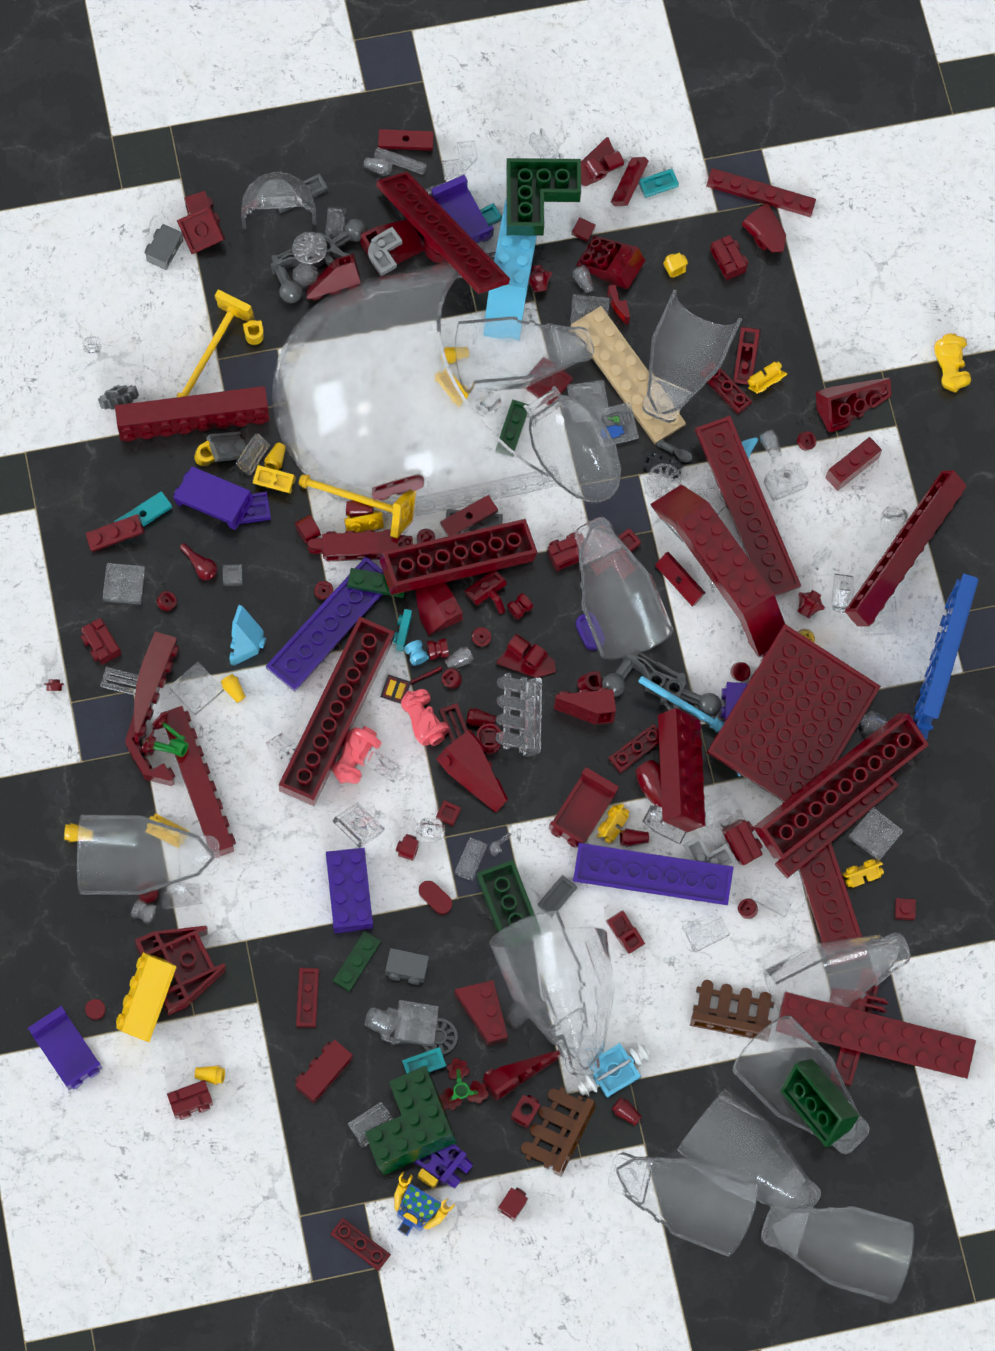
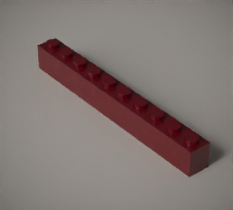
[844,470,967,627]

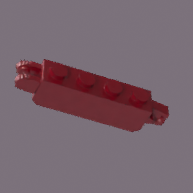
[307,529,413,562]

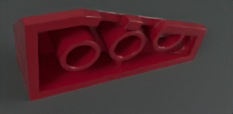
[482,1050,562,1101]

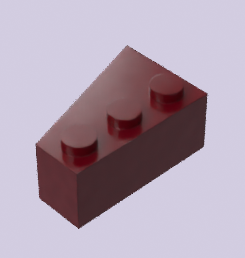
[454,980,508,1046]

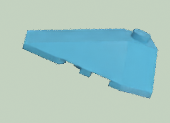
[229,605,266,666]

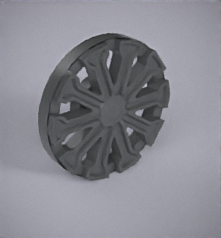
[420,1018,458,1055]

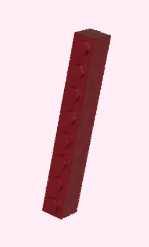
[160,706,236,859]

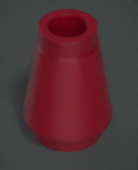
[346,500,374,518]
[466,708,496,726]
[620,828,649,848]
[611,1097,642,1125]

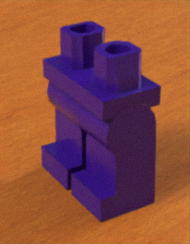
[412,1144,473,1189]

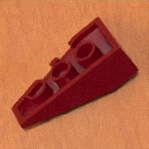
[816,378,892,432]
[415,582,463,636]
[436,730,508,813]

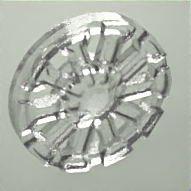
[292,232,327,264]
[646,463,682,498]

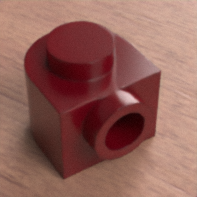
[577,671,603,691]
[396,834,420,861]

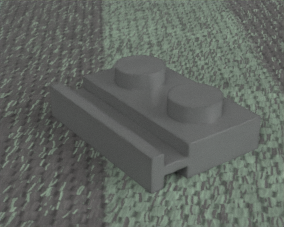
[206,432,250,462]

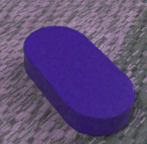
[576,614,603,651]

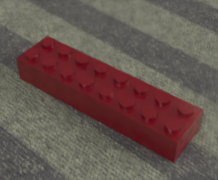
[115,386,269,442]
[379,519,538,595]

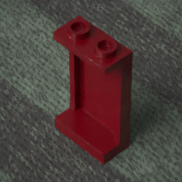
[549,767,619,848]

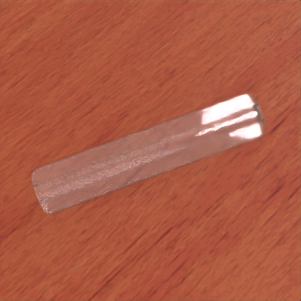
[374,147,426,174]

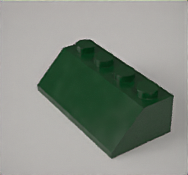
[780,1059,860,1148]

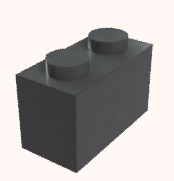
[145,224,183,270]
[385,948,429,985]

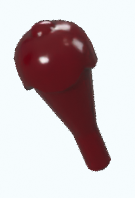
[180,543,217,580]

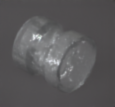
[131,899,157,924]

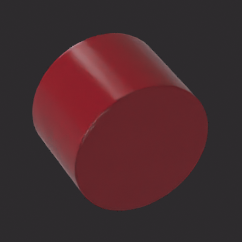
[295,515,321,543]

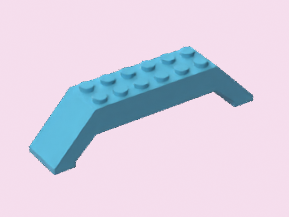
[483,199,537,340]

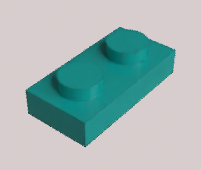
[638,168,679,198]
[393,609,412,652]
[402,1047,447,1073]

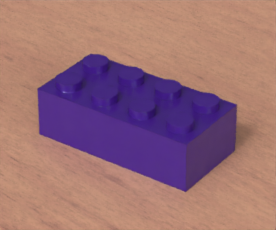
[326,847,373,933]

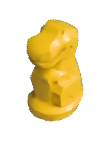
[934,333,971,392]

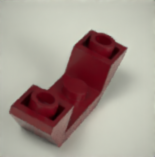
[125,716,176,786]

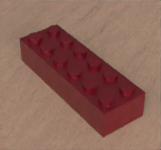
[658,708,706,832]

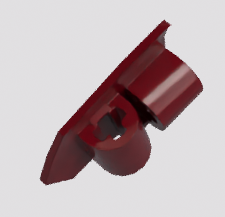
[581,137,624,186]
[742,204,786,252]
[496,634,556,678]

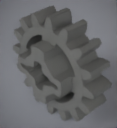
[98,385,139,410]

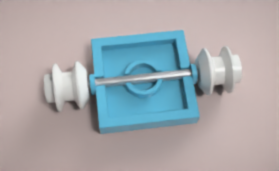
[577,1043,651,1098]

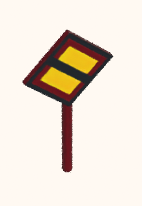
[380,666,442,704]

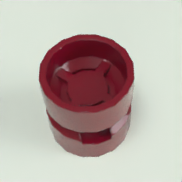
[477,723,502,755]

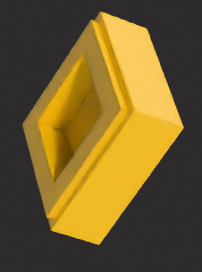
[418,1168,438,1189]

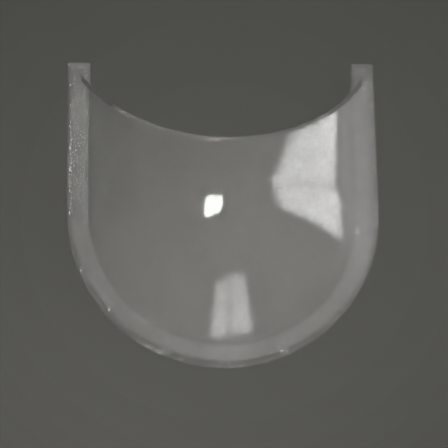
[272,252,561,516]

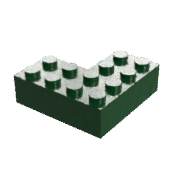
[506,158,581,236]
[365,1065,457,1175]

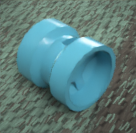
[404,640,429,666]

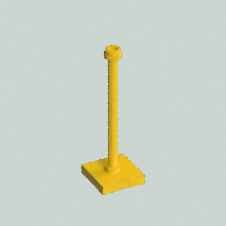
[176,289,254,397]
[299,474,416,538]

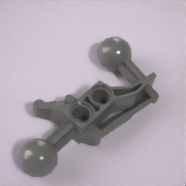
[271,218,368,304]
[602,649,722,717]

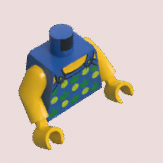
[394,1172,455,1236]

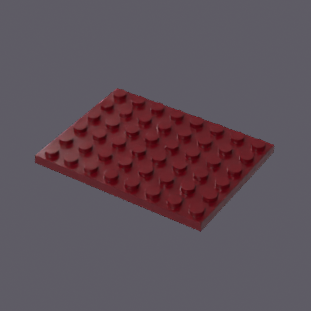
[706,624,881,802]

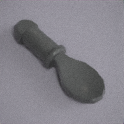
[656,439,692,463]

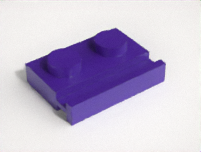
[240,492,271,524]

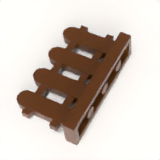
[690,980,775,1042]
[521,1087,596,1177]

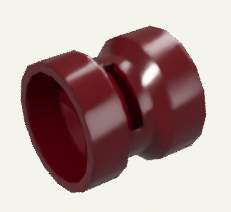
[507,593,533,619]
[427,638,449,660]

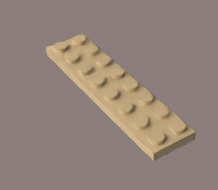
[570,306,686,445]

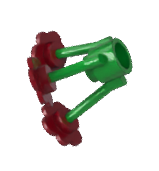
[142,712,188,757]
[440,1058,489,1111]

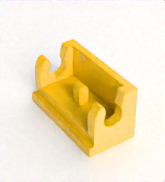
[253,465,296,493]

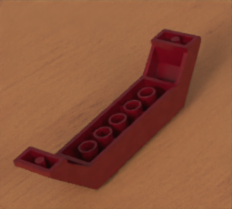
[650,484,785,657]

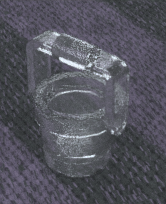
[365,1008,408,1044]

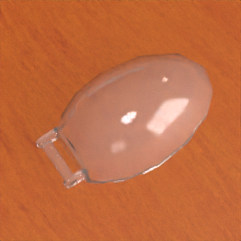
[523,386,621,503]

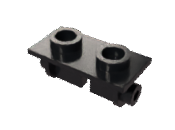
[643,453,683,479]

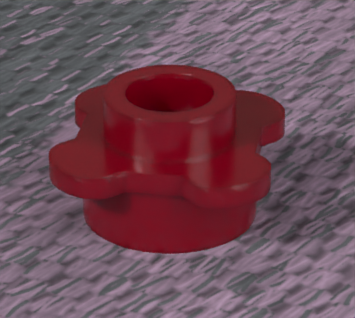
[44,679,64,691]

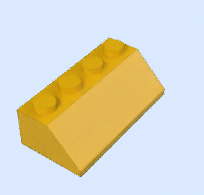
[116,953,176,1042]

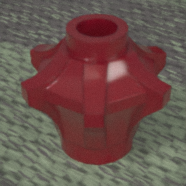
[529,265,552,293]
[797,589,825,619]

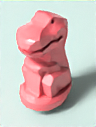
[401,689,450,746]
[332,726,382,784]

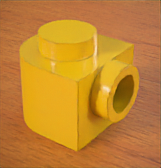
[663,252,688,277]
[243,320,264,345]
[194,441,215,466]

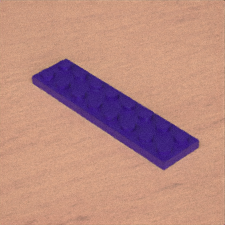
[266,557,384,692]
[573,843,734,905]

